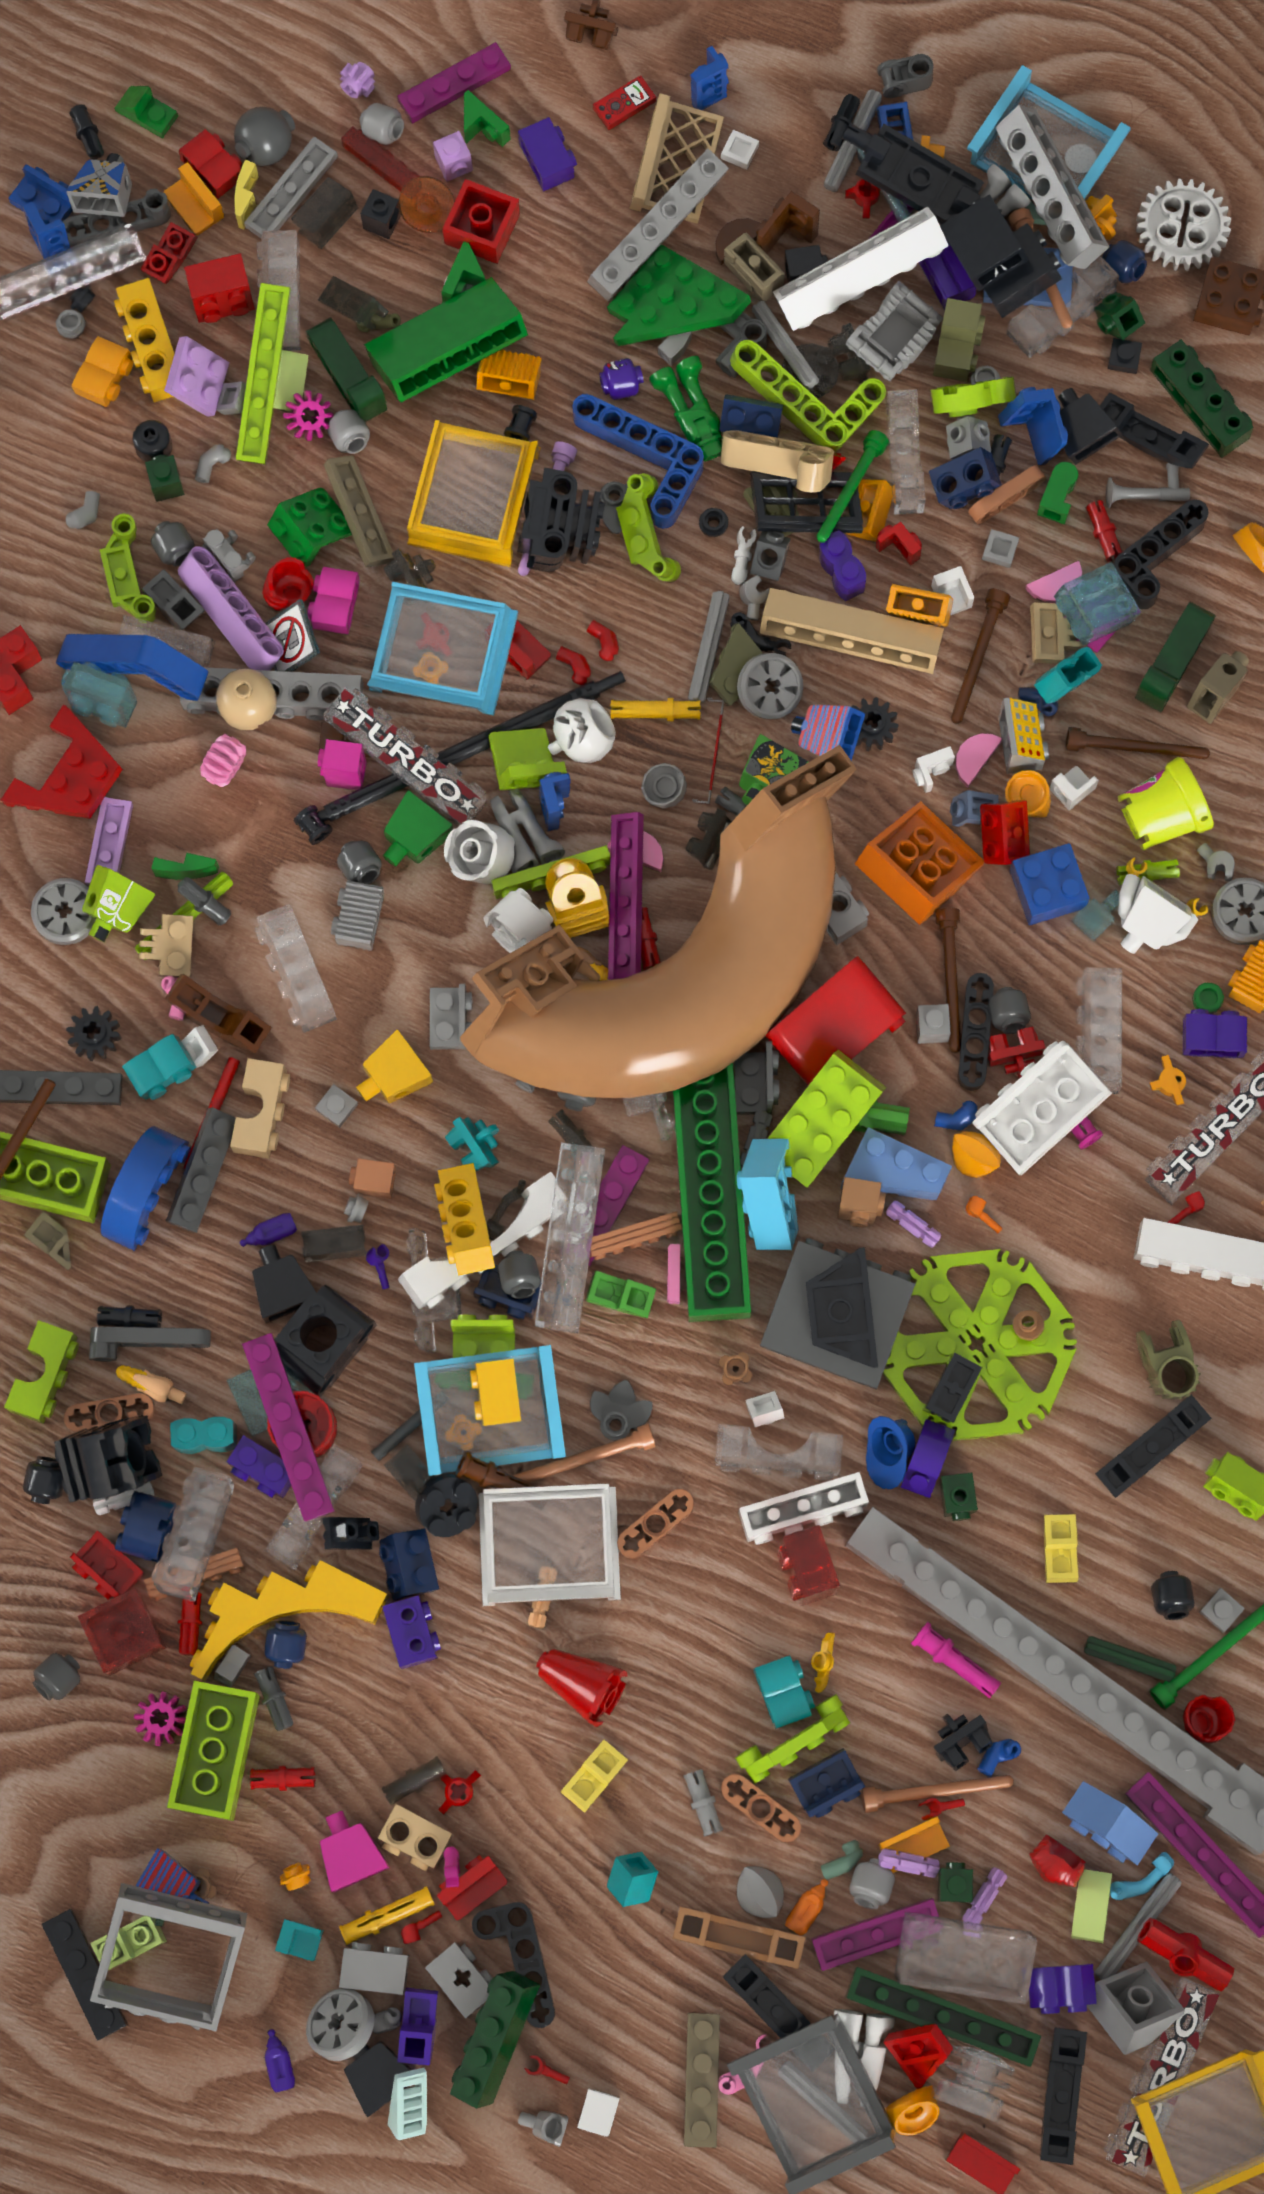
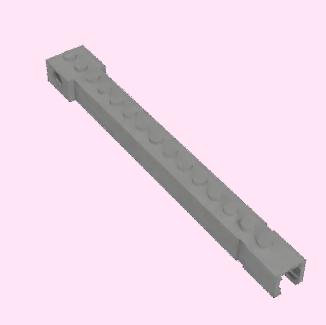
[845,1507,1264,1855]

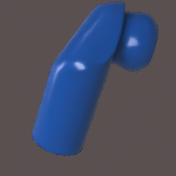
[934,1101,978,1131]
[977,1739,1021,1777]

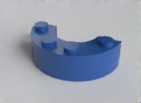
[101,1126,191,1251]

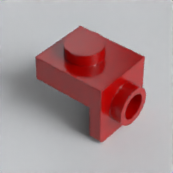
[875,521,922,566]

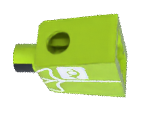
[82,865,155,943]

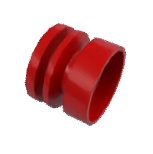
[267,1391,337,1458]

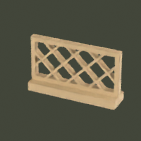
[629,93,724,223]

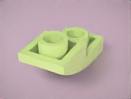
[274,350,308,412]
[1071,1869,1112,1943]
[90,1916,167,1971]

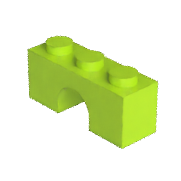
[4,1320,79,1424]

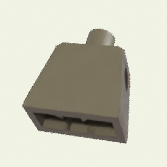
[1187,651,1249,724]

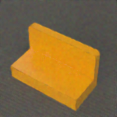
[163,162,224,236]
[878,1816,950,1873]

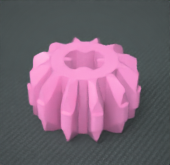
[200,734,246,787]

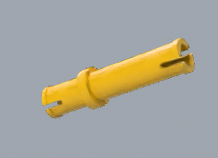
[611,698,701,722]
[339,1886,435,1945]

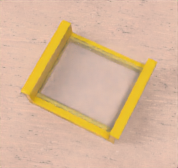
[407,420,541,567]
[1131,2049,1264,2194]

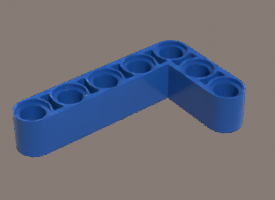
[572,394,704,529]
[56,634,209,701]

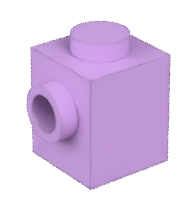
[433,131,473,182]

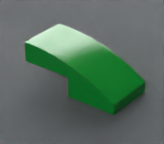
[151,853,219,880]

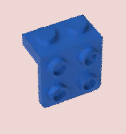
[998,387,1068,465]

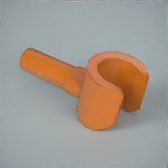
[966,1196,1002,1234]

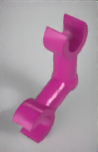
[443,1847,461,1888]

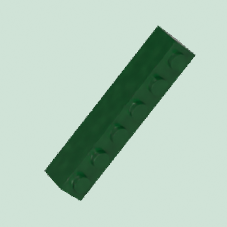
[845,1967,1041,2067]

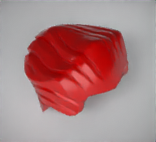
[262,557,314,611]
[1029,1834,1086,1887]

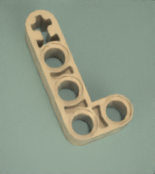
[721,430,834,492]

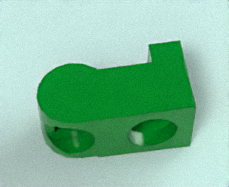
[1037,462,1078,525]

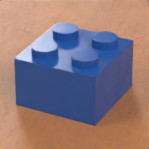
[1009,843,1090,926]

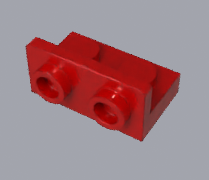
[980,800,1030,865]

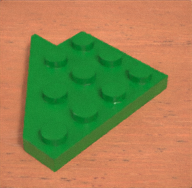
[607,244,751,346]

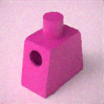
[320,1811,390,1893]

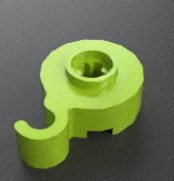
[931,376,1016,417]

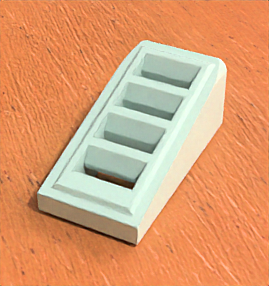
[387,2068,427,2140]

